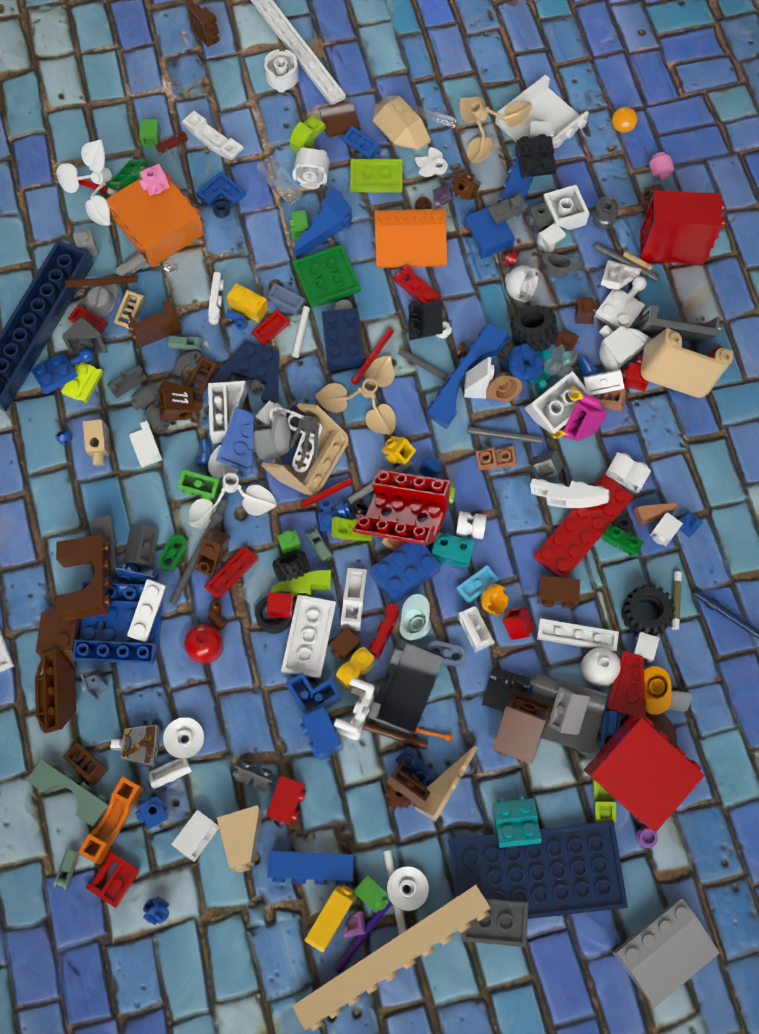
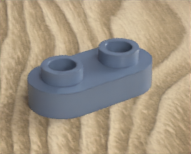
[427,641,466,667]

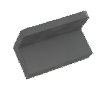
[123,524,159,567]

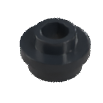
[350,502,368,518]
[613,515,633,533]

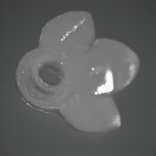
[544,345,577,377]

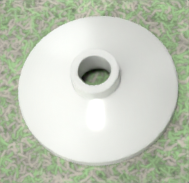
[163,718,204,759]
[387,867,429,911]

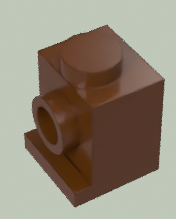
[575,297,596,324]

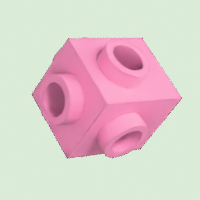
[139,164,169,196]

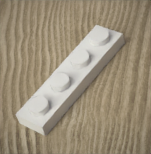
[537,618,619,653]

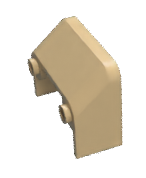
[261,403,348,496]

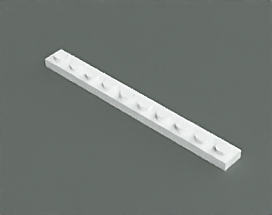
[250,0,346,105]

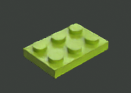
[350,159,402,193]

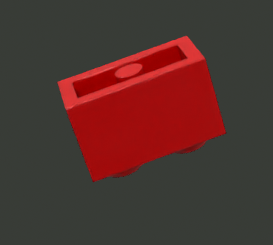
[266,776,307,826]

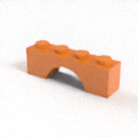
[78,777,144,864]

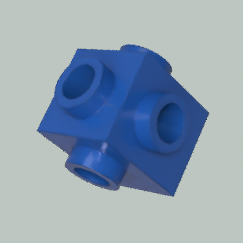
[135,795,168,829]

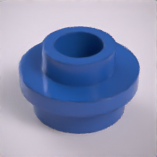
[336,499,351,518]

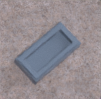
[266,283,306,316]

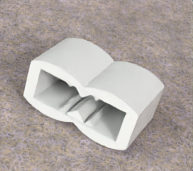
[605,452,651,493]

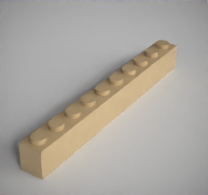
[292,885,491,1031]

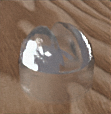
[163,259,178,275]

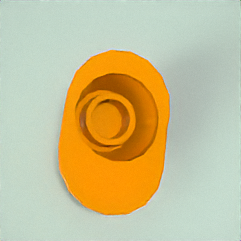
[644,666,672,715]

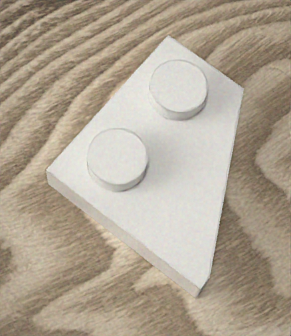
[601,260,641,290]

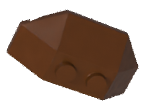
[36,604,82,675]
[35,649,76,733]

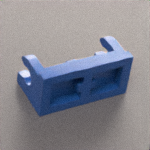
[342,126,382,159]

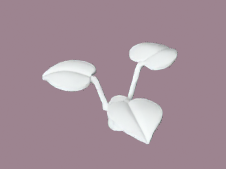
[56,140,112,226]
[188,445,277,529]

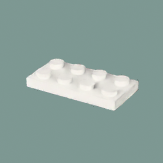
[281,595,336,680]

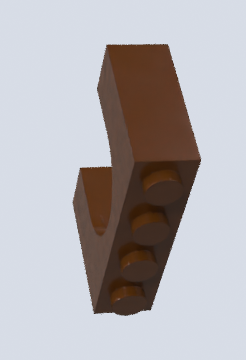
[56,534,112,621]

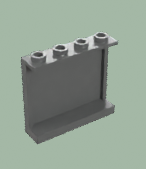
[638,305,722,343]

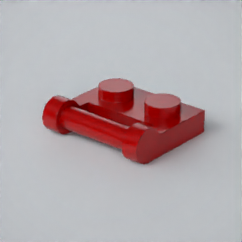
[85,850,141,908]

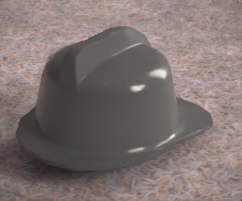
[542,252,584,279]

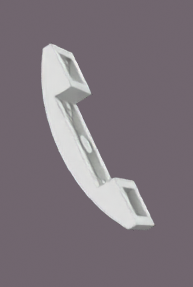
[182,111,244,160]

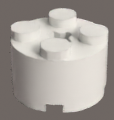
[264,49,299,92]
[292,147,330,189]

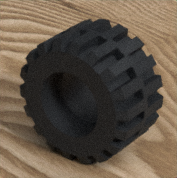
[510,305,558,352]
[621,584,675,636]

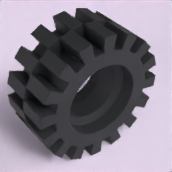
[272,551,310,581]

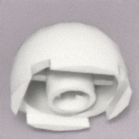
[505,265,539,303]
[581,647,621,688]

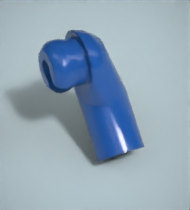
[226,309,248,331]
[195,439,210,467]

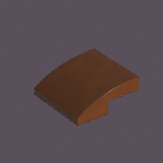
[319,101,361,138]

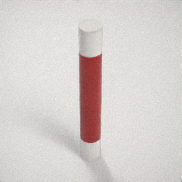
[78,179,118,196]

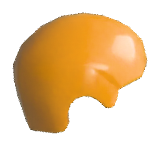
[611,107,638,133]
[481,583,509,616]

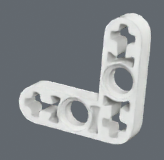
[269,406,322,473]

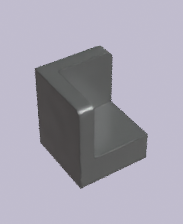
[534,449,563,480]

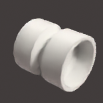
[456,511,486,540]

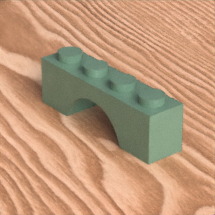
[26,759,109,827]

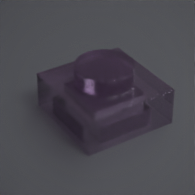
[433,183,453,207]

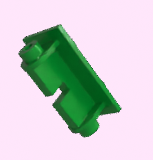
[602,523,644,557]

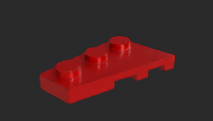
[607,651,647,717]

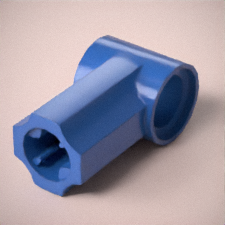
[598,711,621,750]

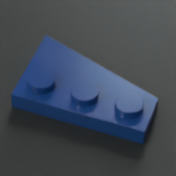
[216,407,255,474]

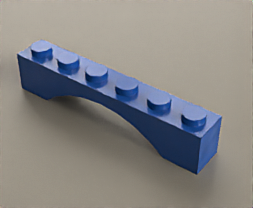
[427,323,508,429]

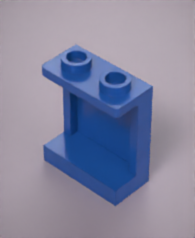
[464,205,515,259]

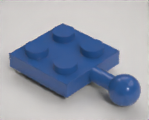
[31,347,94,395]

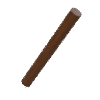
[65,275,138,288]
[350,717,429,749]

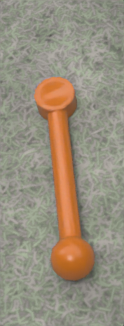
[415,726,452,741]

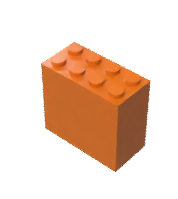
[106,171,204,268]

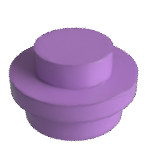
[636,827,658,848]

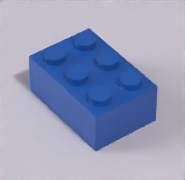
[370,542,441,604]

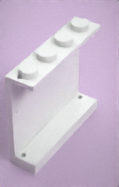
[495,75,589,148]

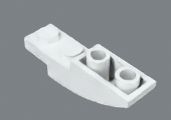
[530,478,610,508]

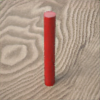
[300,478,353,508]

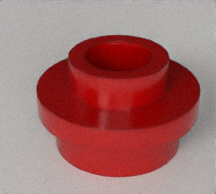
[504,250,519,267]

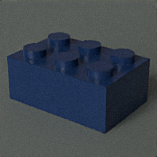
[322,308,364,371]

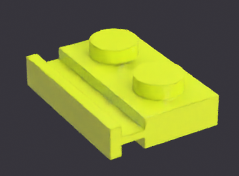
[61,362,103,404]

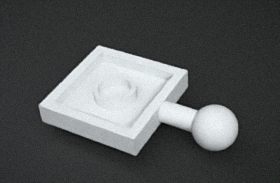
[595,276,647,329]

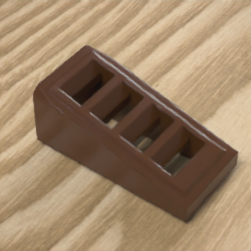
[186,356,220,397]
[63,741,108,785]

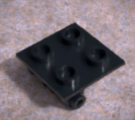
[408,300,443,341]
[482,667,531,711]

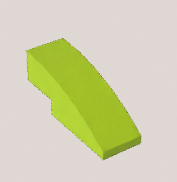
[271,570,332,597]

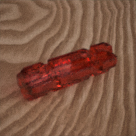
[155,131,188,154]

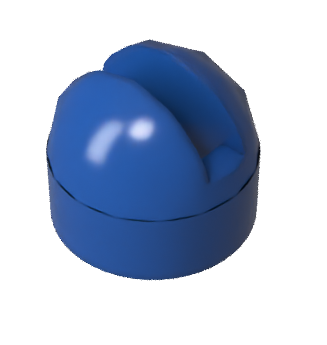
[55,429,72,445]

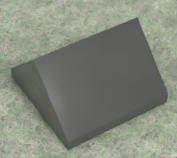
[62,317,108,355]

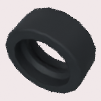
[255,596,293,634]

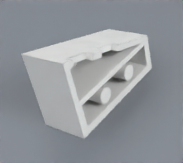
[208,381,248,444]

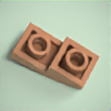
[476,446,518,470]

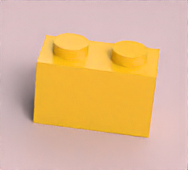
[226,283,269,323]

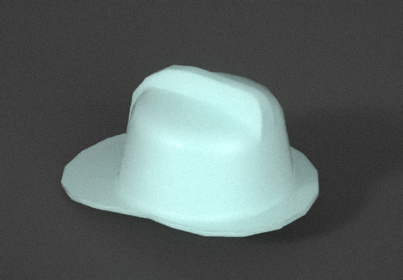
[400,594,431,640]

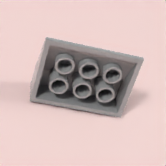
[612,899,719,1008]

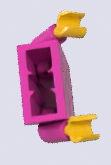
[551,386,606,441]

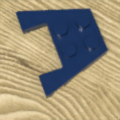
[209,341,280,404]

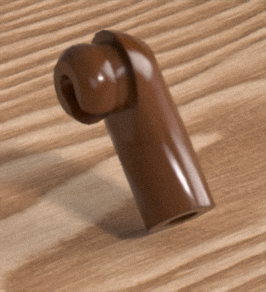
[208,600,227,631]

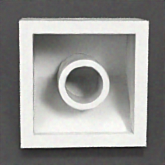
[543,185,589,230]

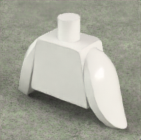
[599,325,652,372]

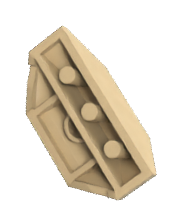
[373,96,431,151]

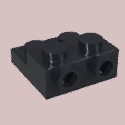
[515,134,557,178]

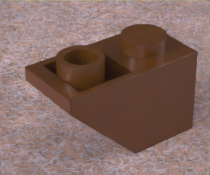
[195,529,230,577]

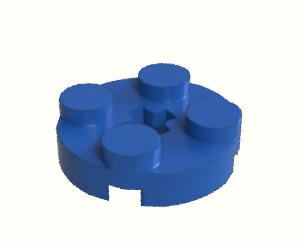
[507,343,544,381]

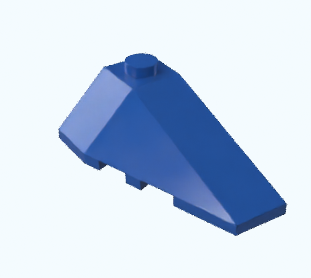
[293,187,353,259]

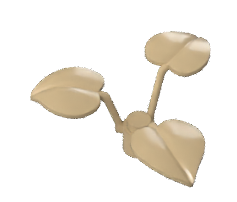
[460,97,532,163]
[315,356,396,435]

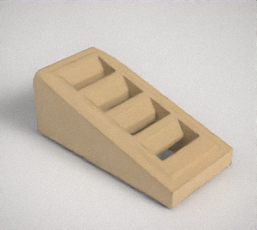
[113,290,146,329]

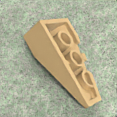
[414,746,478,822]

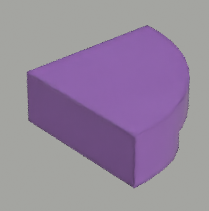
[343,911,366,938]

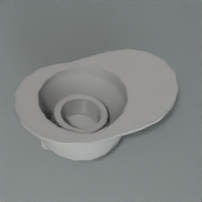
[86,284,118,318]

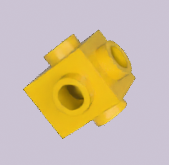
[381,436,416,465]

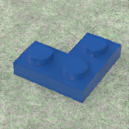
[196,171,246,207]

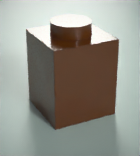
[330,627,361,661]

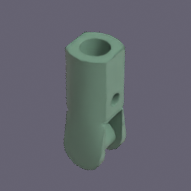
[168,335,203,352]
[305,528,334,563]
[53,849,80,891]

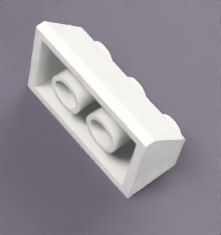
[524,371,592,434]

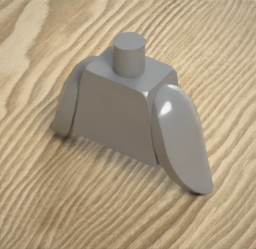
[253,415,291,465]

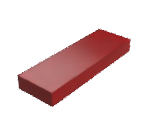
[204,545,259,601]

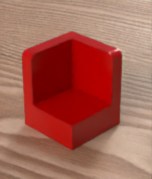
[266,592,294,618]
[503,607,534,640]

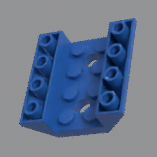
[72,582,163,664]

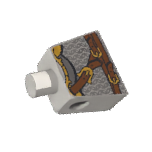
[111,725,161,767]

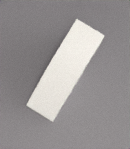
[341,568,367,631]

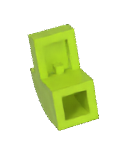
[290,115,326,153]

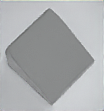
[668,691,692,712]

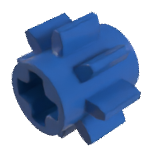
[143,896,170,925]

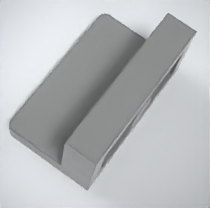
[548,687,590,735]

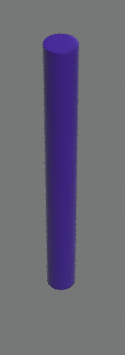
[333,899,392,974]

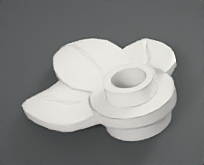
[415,147,448,177]

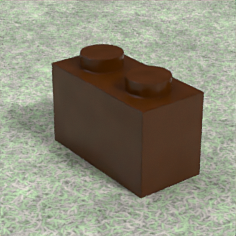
[537,576,580,609]

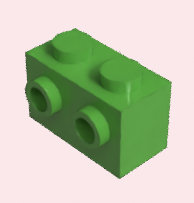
[177,469,222,501]

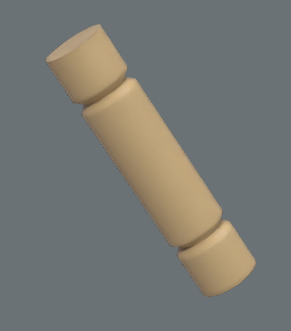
[623,251,653,271]

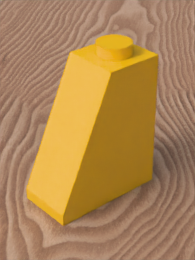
[304,885,356,953]

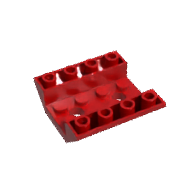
[353,469,451,545]

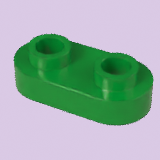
[158,535,188,572]

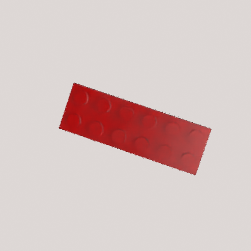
[533,473,634,578]

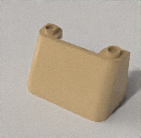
[641,328,734,398]

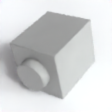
[73,229,99,257]

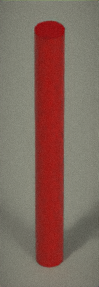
[351,328,394,385]

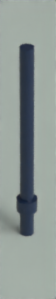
[693,590,759,639]

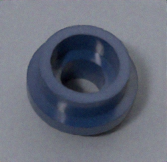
[213,201,231,218]

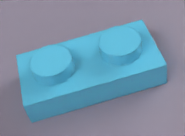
[456,565,499,604]

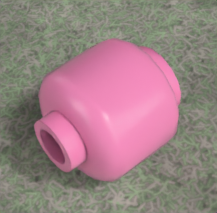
[649,152,674,180]

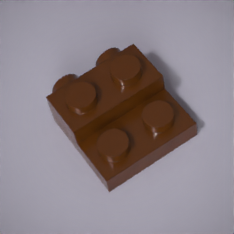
[185,0,220,47]

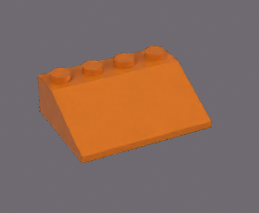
[375,209,447,268]

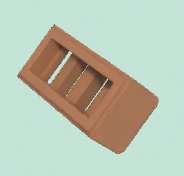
[592,389,626,411]
[633,503,677,526]

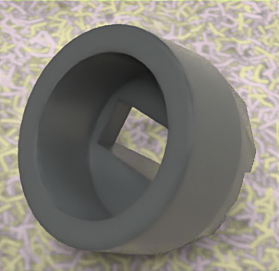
[249,379,265,395]

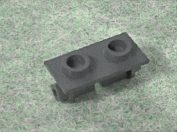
[106,365,148,398]
[232,760,277,792]

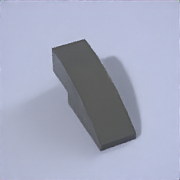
[91,516,118,578]

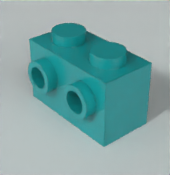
[432,532,474,568]

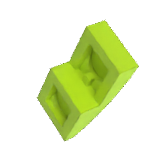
[331,517,372,541]
[592,779,616,823]

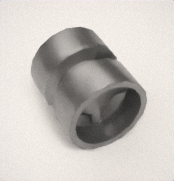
[593,196,620,230]

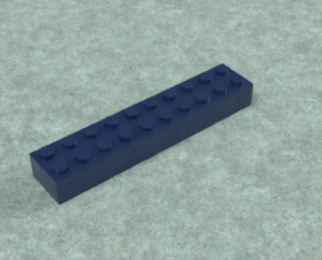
[0,240,94,412]

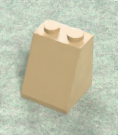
[217,805,263,873]

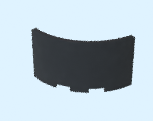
[368,639,444,735]

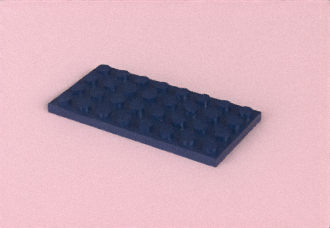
[448,821,628,919]

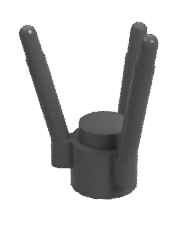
[289,416,320,459]

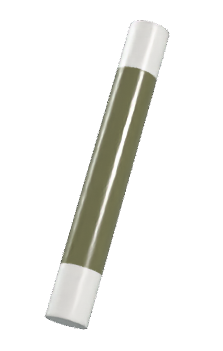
[671,571,682,630]

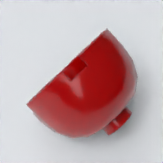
[184,624,224,664]

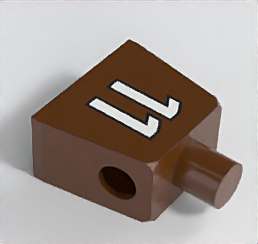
[158,380,203,420]

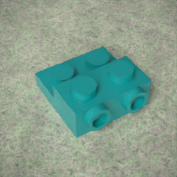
[493,796,542,848]

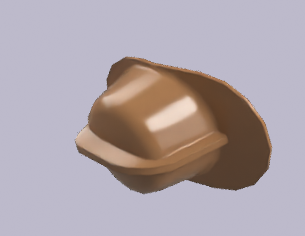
[486,372,522,402]

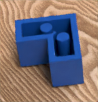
[285,672,342,716]
[300,707,343,760]

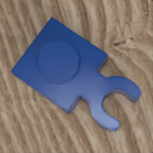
[318,498,338,533]

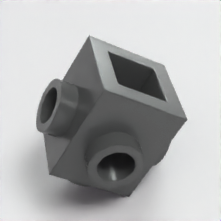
[526,203,553,234]

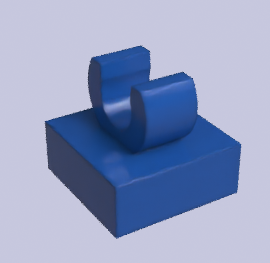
[419,457,443,478]
[679,510,703,538]

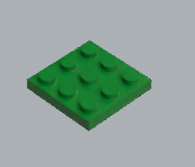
[292,244,361,309]

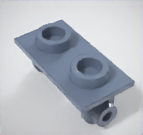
[80,674,107,701]

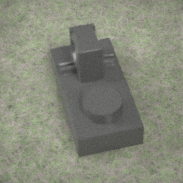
[488,193,528,225]

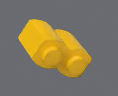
[336,647,375,690]

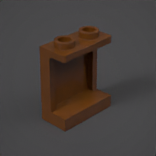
[127,299,181,347]

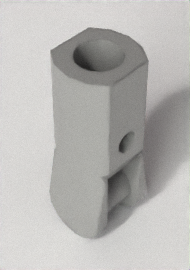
[115,252,147,277]

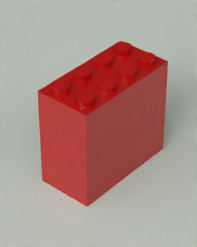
[640,190,725,265]
[584,715,705,833]

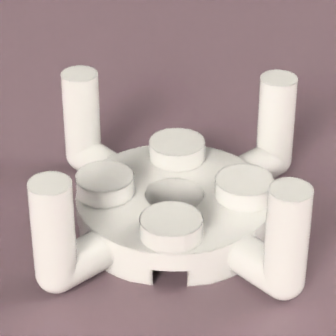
[334,677,375,740]

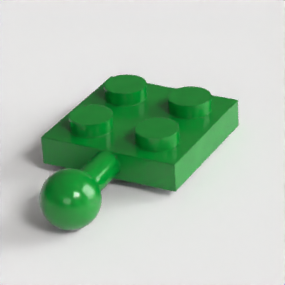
[107,159,149,190]

